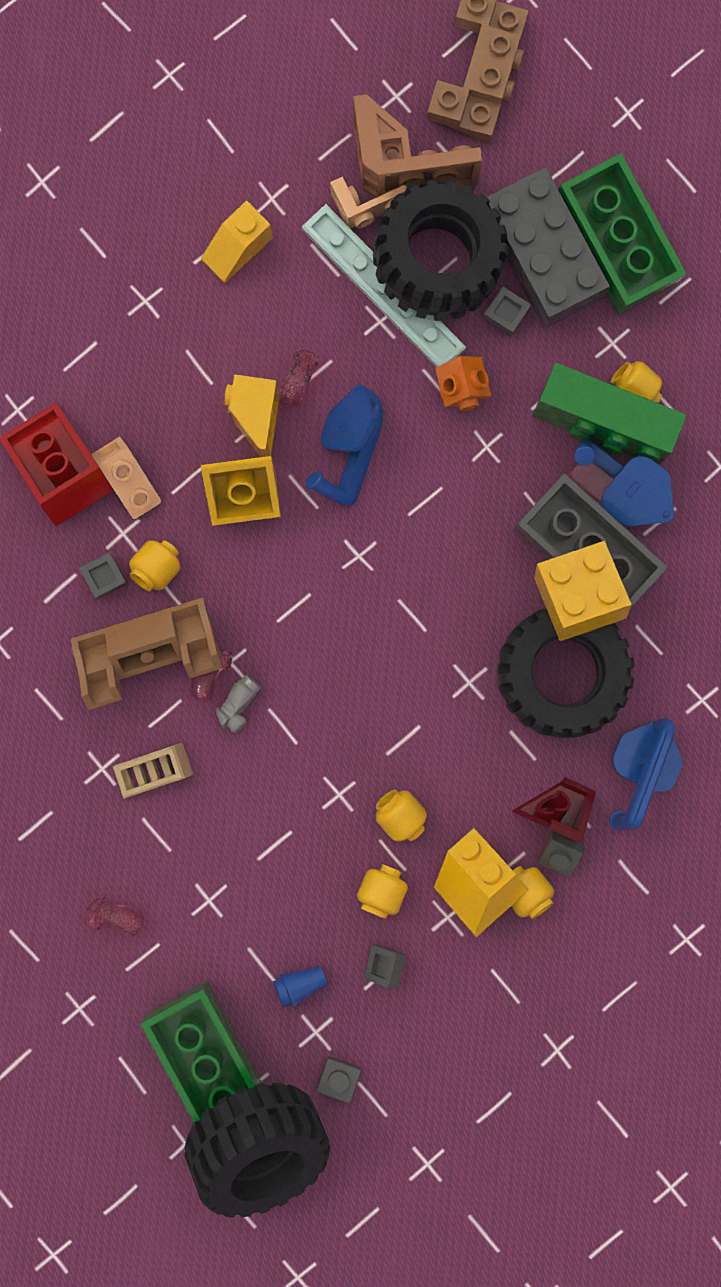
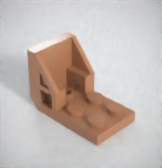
[353,94,482,198]

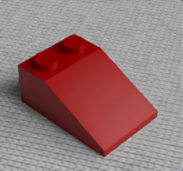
[0,402,114,527]

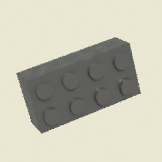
[487,167,610,329]
[513,473,668,607]

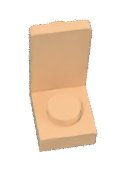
[330,176,407,229]
[91,436,161,519]

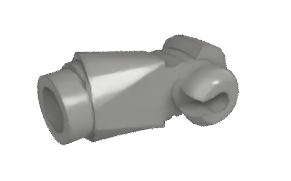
[216,674,261,733]

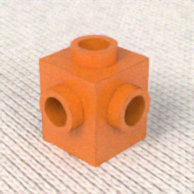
[435,356,491,412]

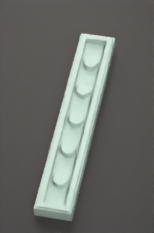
[302,204,466,367]

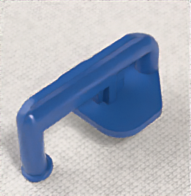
[305,384,383,506]
[574,439,674,526]
[609,718,683,831]

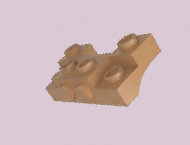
[427,0,529,144]
[71,598,223,710]

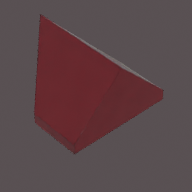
[512,777,596,843]

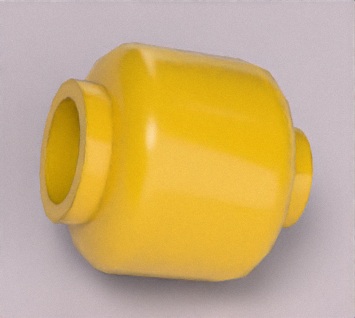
[611,361,662,403]
[129,540,181,592]
[376,789,427,842]
[357,864,408,919]
[511,866,555,920]

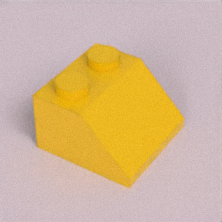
[225,374,280,457]
[201,456,281,526]
[434,828,529,937]

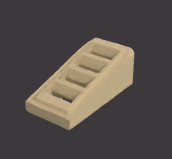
[112,743,193,799]

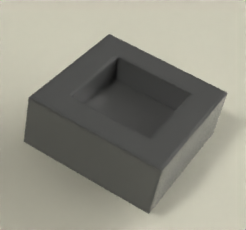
[483,286,531,336]
[79,552,128,600]
[538,831,585,878]
[364,944,406,989]
[317,1056,361,1104]

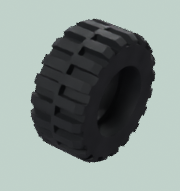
[373,179,508,321]
[497,608,635,738]
[184,1082,331,1218]

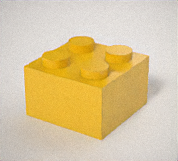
[534,541,632,641]

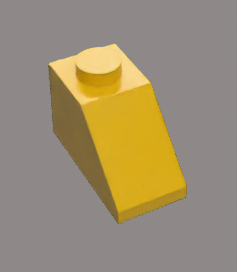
[201,200,273,284]

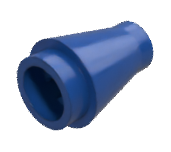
[273,965,327,1008]

